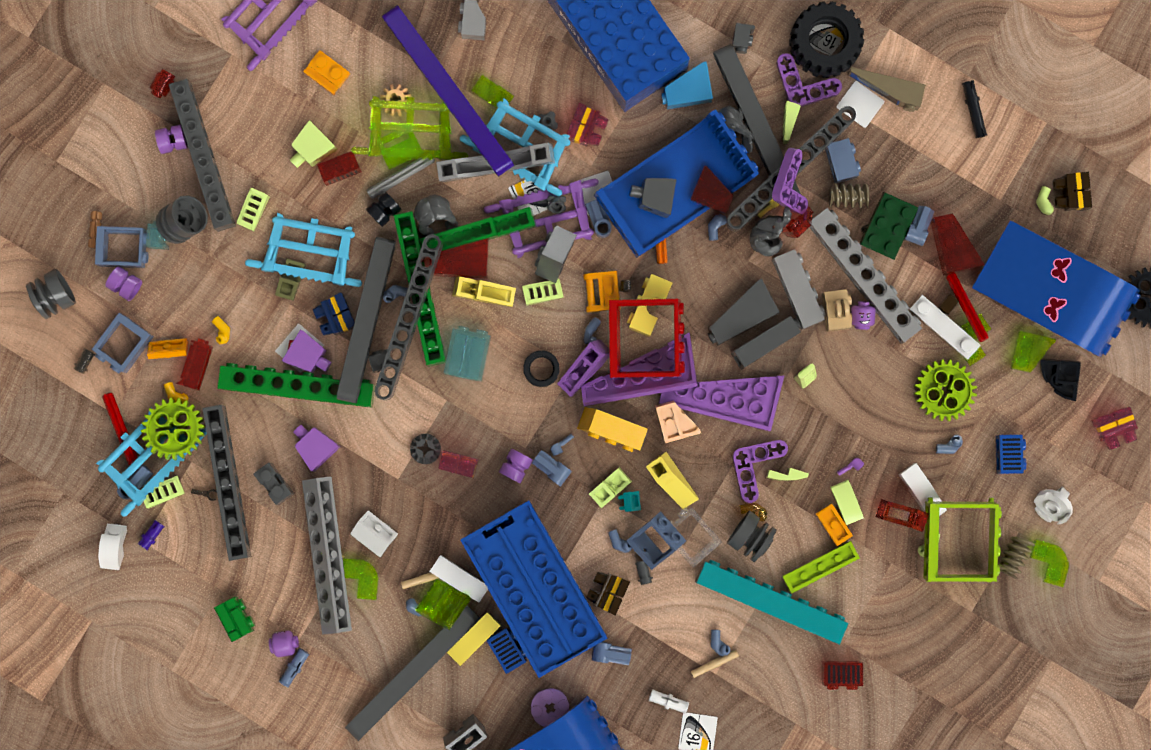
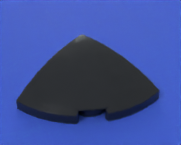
[1041,359,1081,401]

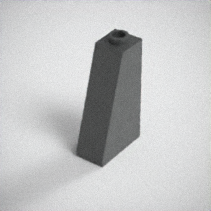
[708,279,780,346]
[731,316,801,370]

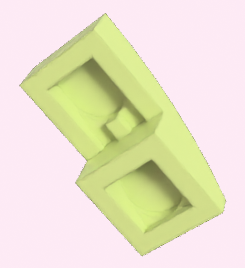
[589,467,632,508]
[766,468,809,481]
[830,480,864,525]

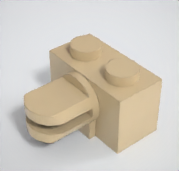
[822,289,852,332]

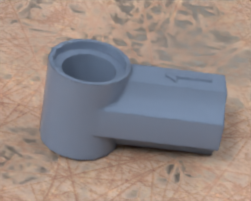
[585,199,612,238]
[904,205,934,246]
[532,450,572,487]
[117,464,154,499]
[592,642,632,665]

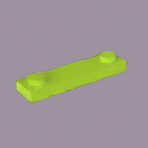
[782,541,860,594]

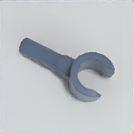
[550,434,574,456]

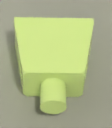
[290,120,337,168]

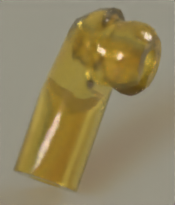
[740,503,767,522]

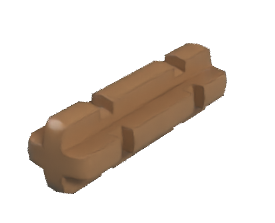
[88,211,102,249]

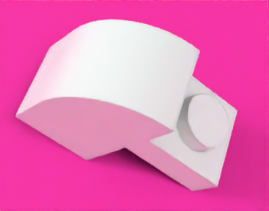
[98,523,127,570]

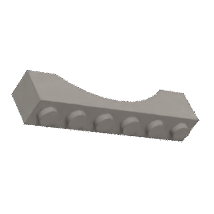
[458,0,486,41]
[436,143,555,182]

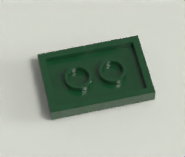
[859,192,918,260]

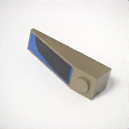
[848,67,926,112]

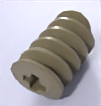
[829,183,870,208]
[998,536,1035,579]

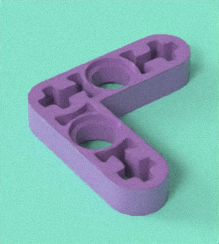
[776,53,842,107]
[772,148,808,214]
[733,440,788,503]

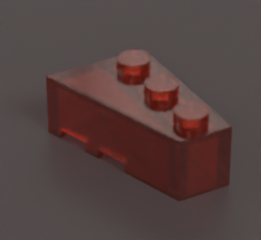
[931,213,985,276]
[429,238,489,279]

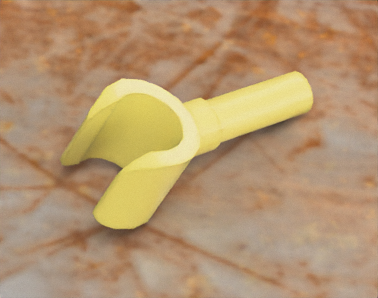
[757,199,780,218]

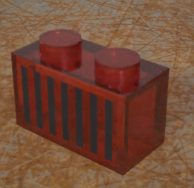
[317,151,362,186]
[822,661,863,690]

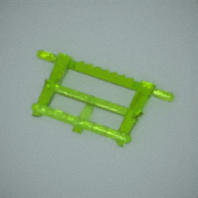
[351,96,468,160]

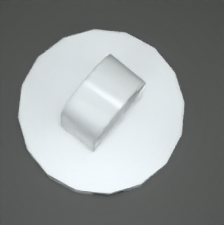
[1034,487,1073,524]

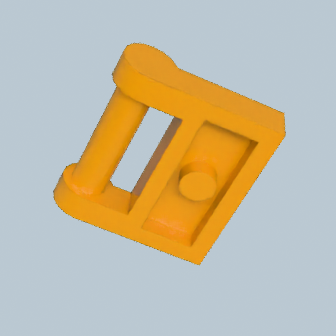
[583,271,621,313]

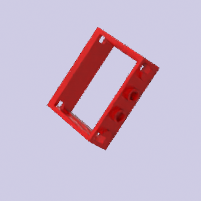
[609,299,685,378]

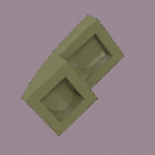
[275,258,306,301]

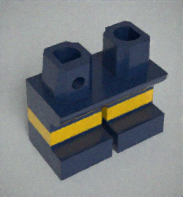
[313,292,355,336]

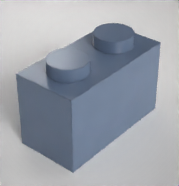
[825,138,861,183]

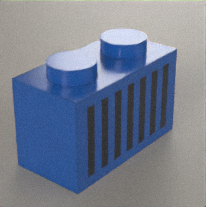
[996,435,1027,474]
[486,628,527,674]

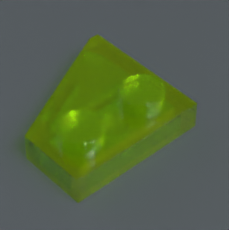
[1011,331,1056,373]

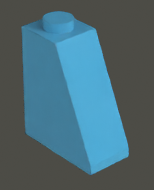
[661,61,713,110]

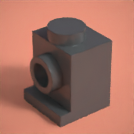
[732,23,755,54]
[368,349,391,373]

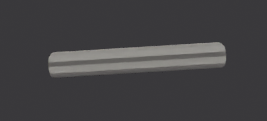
[367,153,435,199]

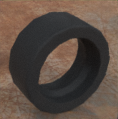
[523,350,560,387]

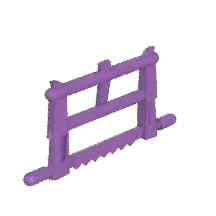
[221,0,318,71]
[484,178,599,258]

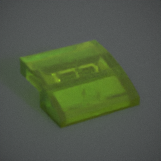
[415,579,471,630]

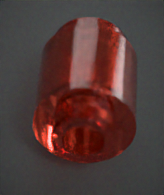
[149,69,175,99]

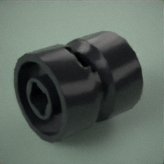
[366,191,402,227]

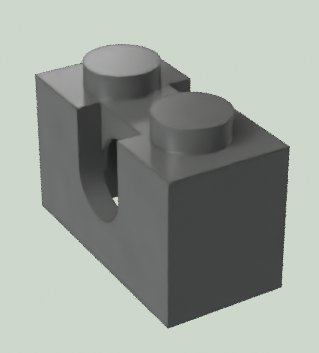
[253,463,294,505]
[443,714,487,750]

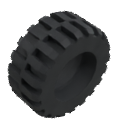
[789,1,864,78]

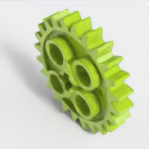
[914,359,977,422]
[141,398,205,461]

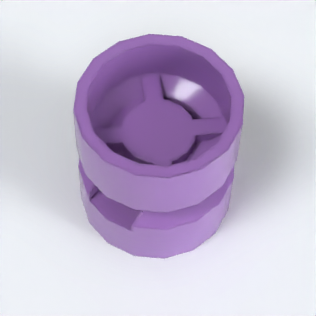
[155,124,188,154]
[105,266,142,301]
[499,448,533,483]

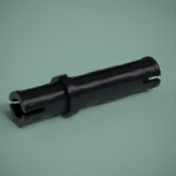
[962,80,988,139]

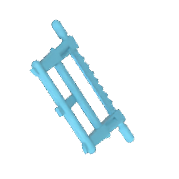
[460,98,571,197]
[245,213,362,287]
[96,408,207,517]

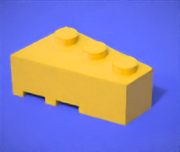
[577,407,648,452]

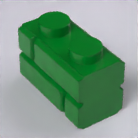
[214,596,255,642]

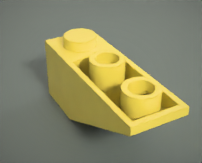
[646,452,699,509]

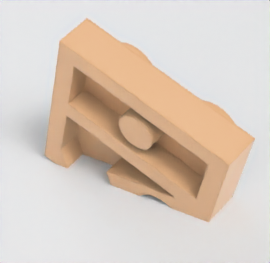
[655,400,701,443]

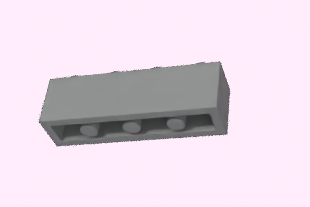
[772,249,826,330]

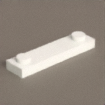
[910,295,981,360]

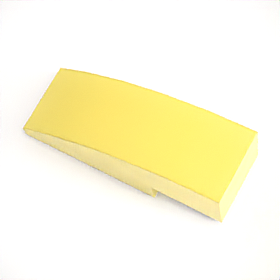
[452,276,516,307]
[447,612,501,666]

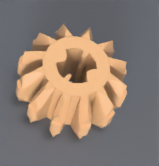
[380,84,412,117]

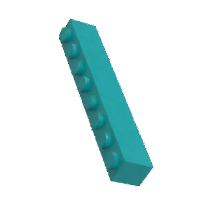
[695,560,849,645]

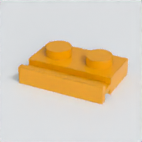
[303,50,350,95]

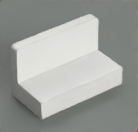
[350,511,398,557]

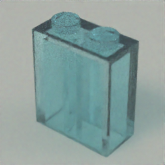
[444,326,491,382]

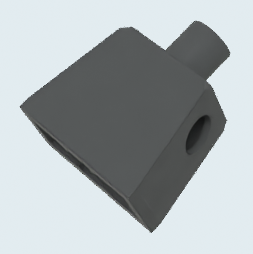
[629,178,676,218]

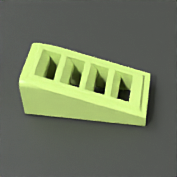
[782,101,801,144]
[236,188,270,231]
[522,279,564,306]
[793,363,817,388]
[144,476,185,509]

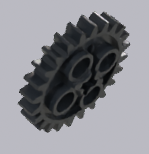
[1126,267,1151,329]

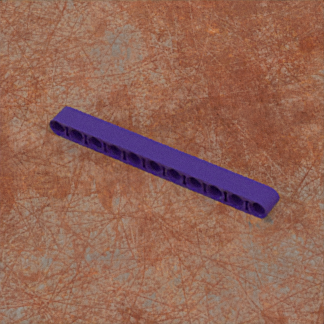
[382,5,514,177]

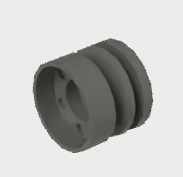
[156,195,208,244]
[26,268,76,319]
[727,510,777,562]

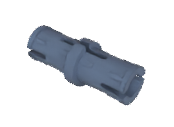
[279,648,310,688]

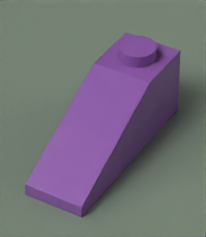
[557,339,610,397]

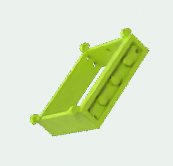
[923,497,1002,582]

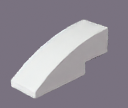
[898,463,947,516]
[429,555,488,602]

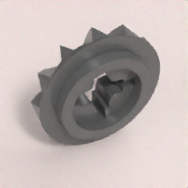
[410,434,441,464]

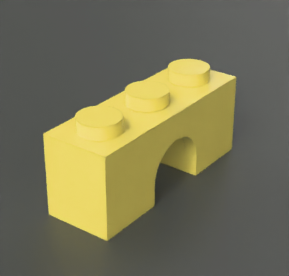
[627,274,672,337]

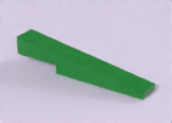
[419,207,537,253]

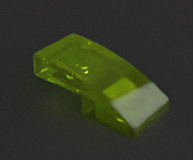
[471,75,514,109]

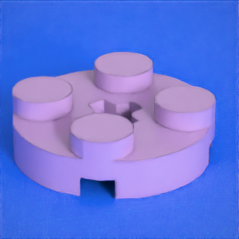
[531,688,569,727]

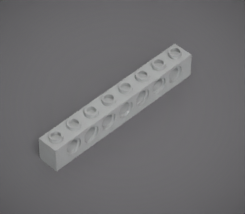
[807,208,922,344]
[302,477,352,635]

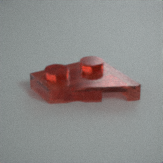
[691,166,734,214]
[782,206,814,238]

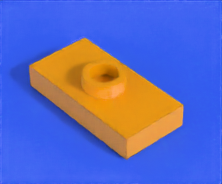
[147,338,188,359]
[816,503,853,546]

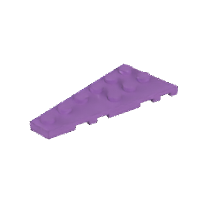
[581,333,698,406]
[658,375,784,431]

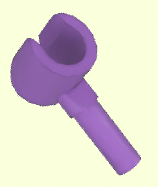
[837,458,864,476]

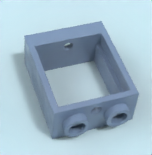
[95,226,150,268]
[92,312,154,374]
[626,511,686,570]

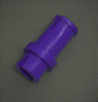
[137,520,165,550]

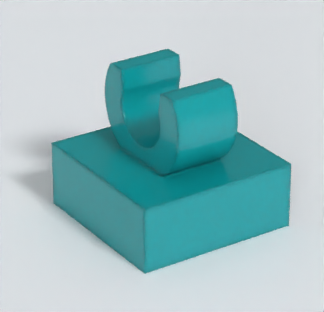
[618,491,641,512]

